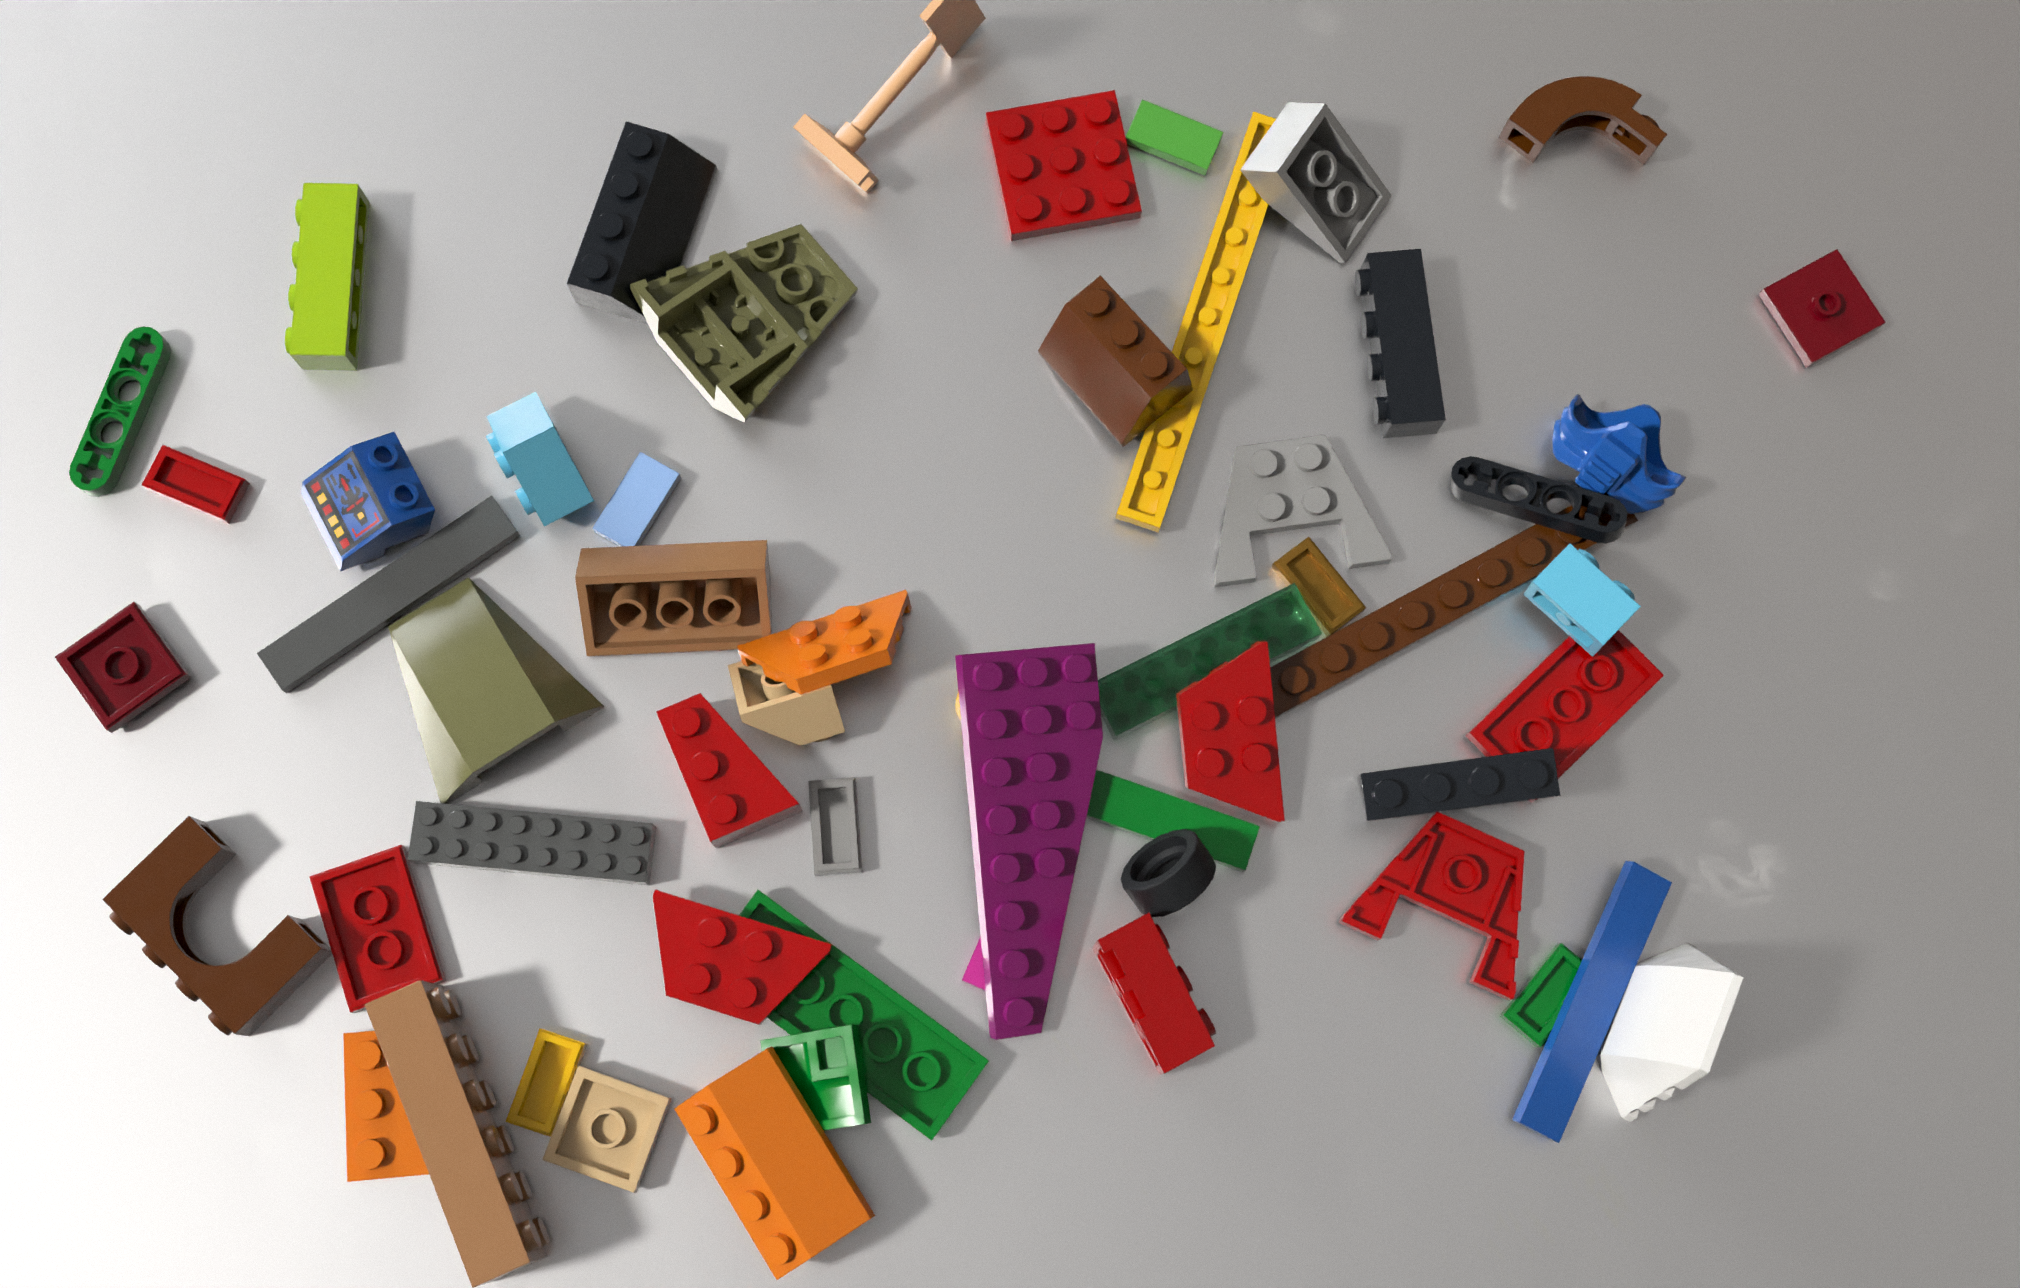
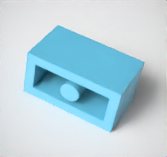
[1523,543,1641,657]

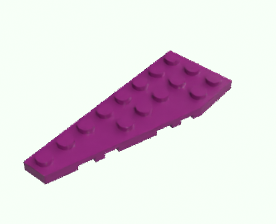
[955,643,1103,1040]

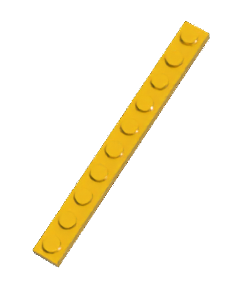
[1115,111,1276,533]

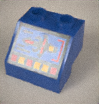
[301,431,435,572]

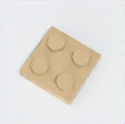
[542,1066,672,1193]

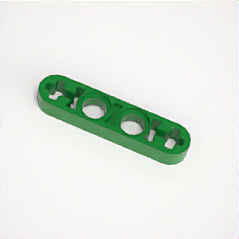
[69,327,171,497]

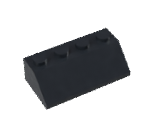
[567,121,717,324]

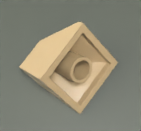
[728,661,845,746]

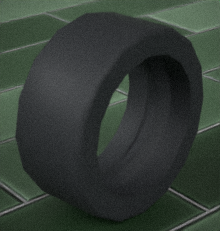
[1120,829,1216,917]

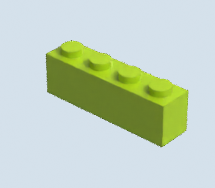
[285,183,369,371]

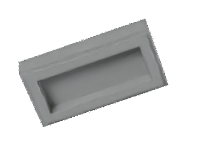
[808,777,862,876]

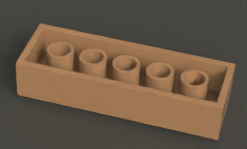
[364,980,550,1288]

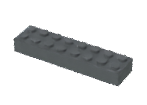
[408,801,657,885]

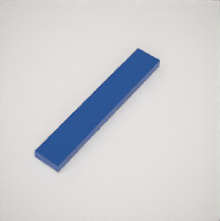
[1512,861,1672,1143]

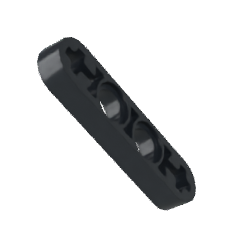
[1450,456,1627,544]

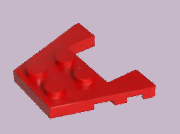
[1339,812,1525,1001]

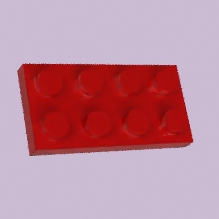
[1465,630,1664,803]

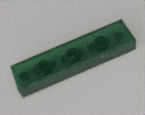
[1098,583,1322,741]

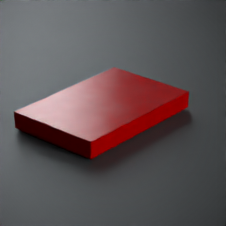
[309,845,446,1013]

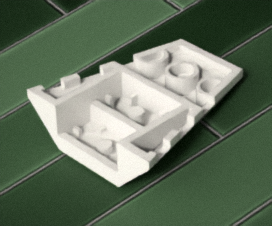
[1596,943,1744,1122]

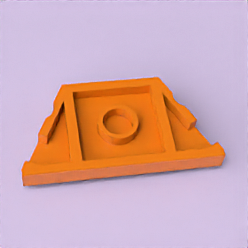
[737,590,912,695]

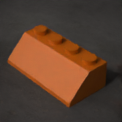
[674,1046,875,1280]

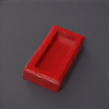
[142,445,250,524]

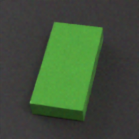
[1125,99,1223,176]

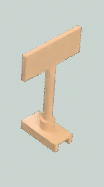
[793,0,986,194]

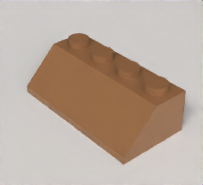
[575,540,772,656]

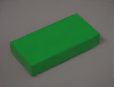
[1500,943,1582,1047]

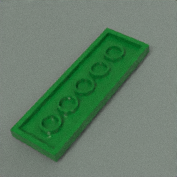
[739,890,989,1141]

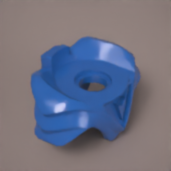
[1552,394,1686,514]

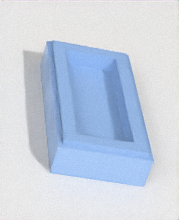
[592,452,681,547]

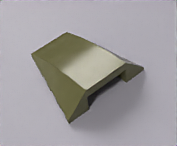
[630,224,858,423]
[388,577,605,804]

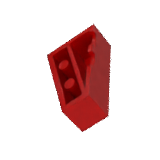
[656,693,803,849]
[1092,913,1216,1075]

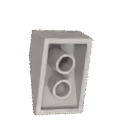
[1240,102,1392,263]

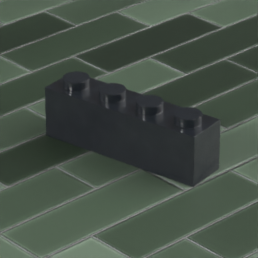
[1355,249,1446,438]
[1359,748,1561,821]

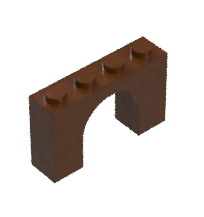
[102,816,332,1036]

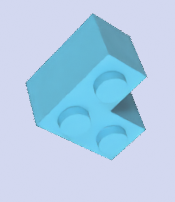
[486,392,594,527]

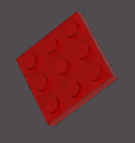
[986,90,1142,241]

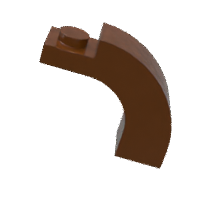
[1499,76,1667,165]

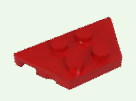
[1176,641,1285,822]
[653,890,833,1025]

